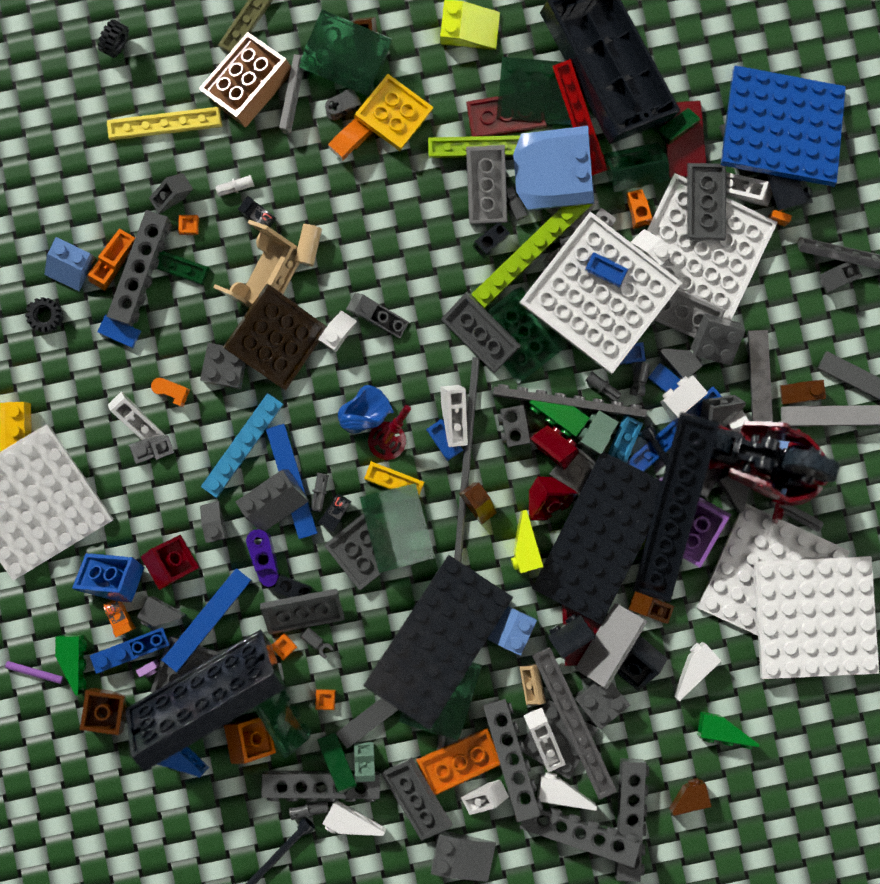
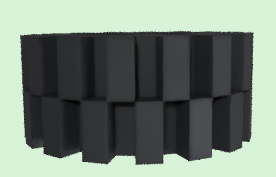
[98,19,129,58]
[25,297,64,333]

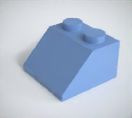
[44,237,96,291]
[488,606,537,656]

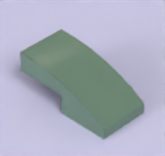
[354,742,375,782]

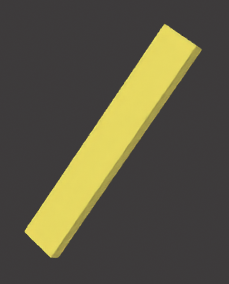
[107,107,222,141]

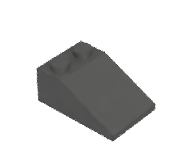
[431,831,496,882]

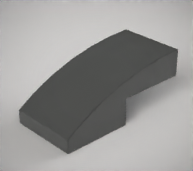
[129,435,174,464]

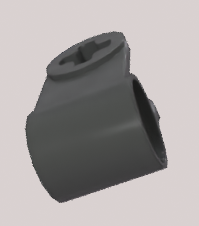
[325,88,362,121]

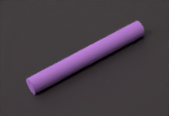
[5,661,64,684]

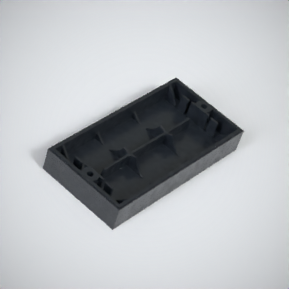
[540,0,680,144]
[125,629,285,772]

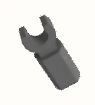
[506,186,527,221]
[630,362,650,396]
[300,627,334,658]

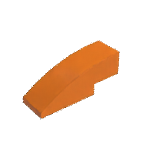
[328,119,373,161]
[88,229,135,291]

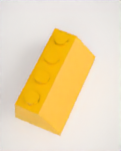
[0,402,31,452]

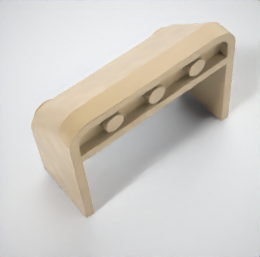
[213,220,299,308]

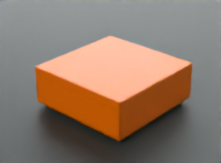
[768,210,792,226]
[178,215,199,235]
[272,633,298,660]
[315,689,336,710]

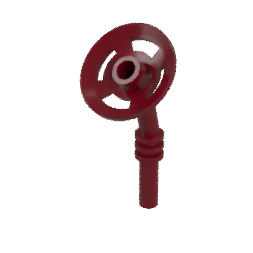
[368,405,411,460]

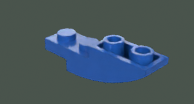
[90,627,170,674]

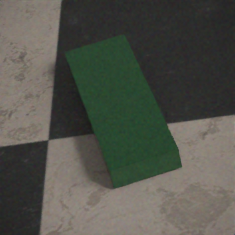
[157,251,210,285]
[317,732,357,794]

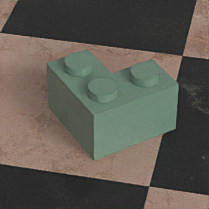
[577,411,619,456]

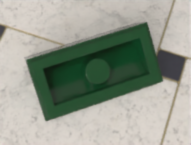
[657,108,701,145]

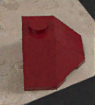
[529,477,578,521]

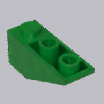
[529,400,589,438]
[55,635,87,696]
[697,712,759,749]

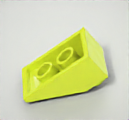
[440,0,500,50]
[511,510,543,573]

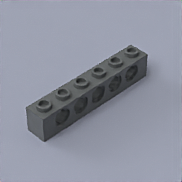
[107,210,172,327]
[483,699,543,822]
[614,758,649,882]
[262,770,380,802]
[520,804,641,868]

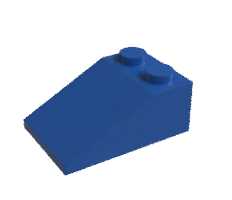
[72,553,145,603]
[158,747,209,777]

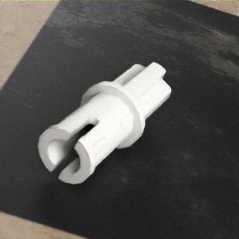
[216,175,254,196]

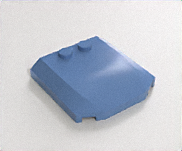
[513,126,595,211]

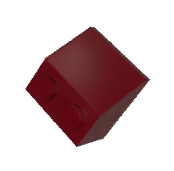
[530,425,579,470]
[141,535,199,590]

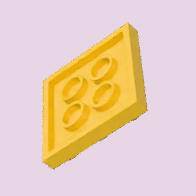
[354,74,434,151]

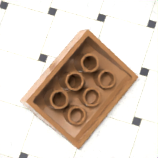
[199,32,291,128]

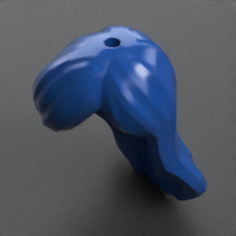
[338,385,394,434]

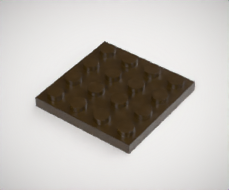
[223,284,327,391]

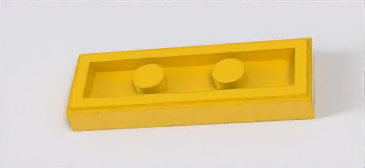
[364,461,424,500]

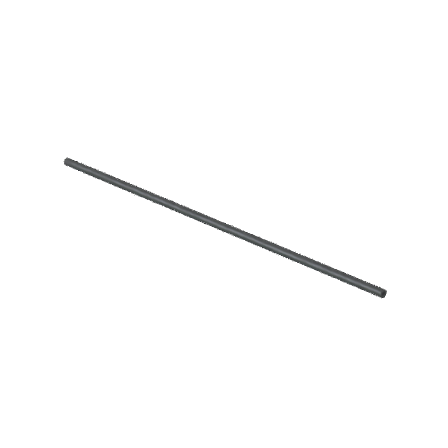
[437,357,480,750]

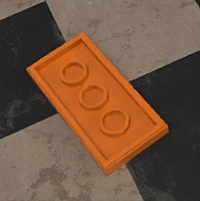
[416,728,500,795]

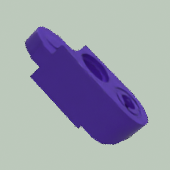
[246,529,279,587]

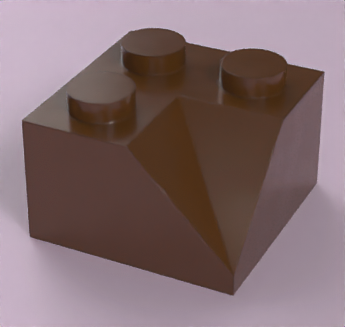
[80,688,126,735]

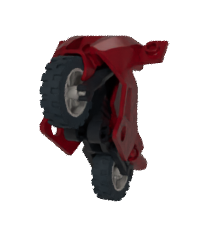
[708,421,840,525]

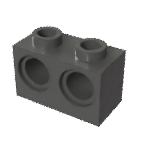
[497,405,531,448]

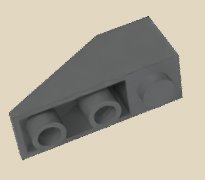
[346,293,409,338]

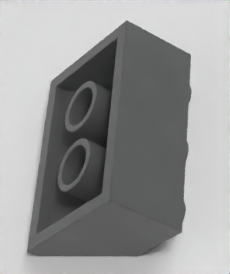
[236,469,309,531]

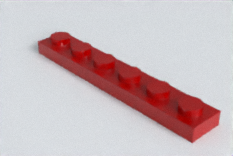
[552,59,608,176]

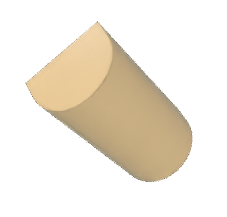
[295,224,322,267]
[519,663,546,705]

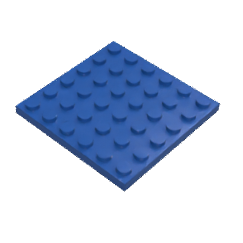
[720,65,846,187]

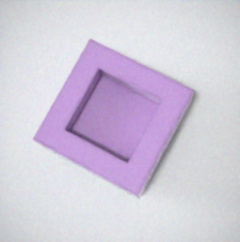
[136,659,160,678]

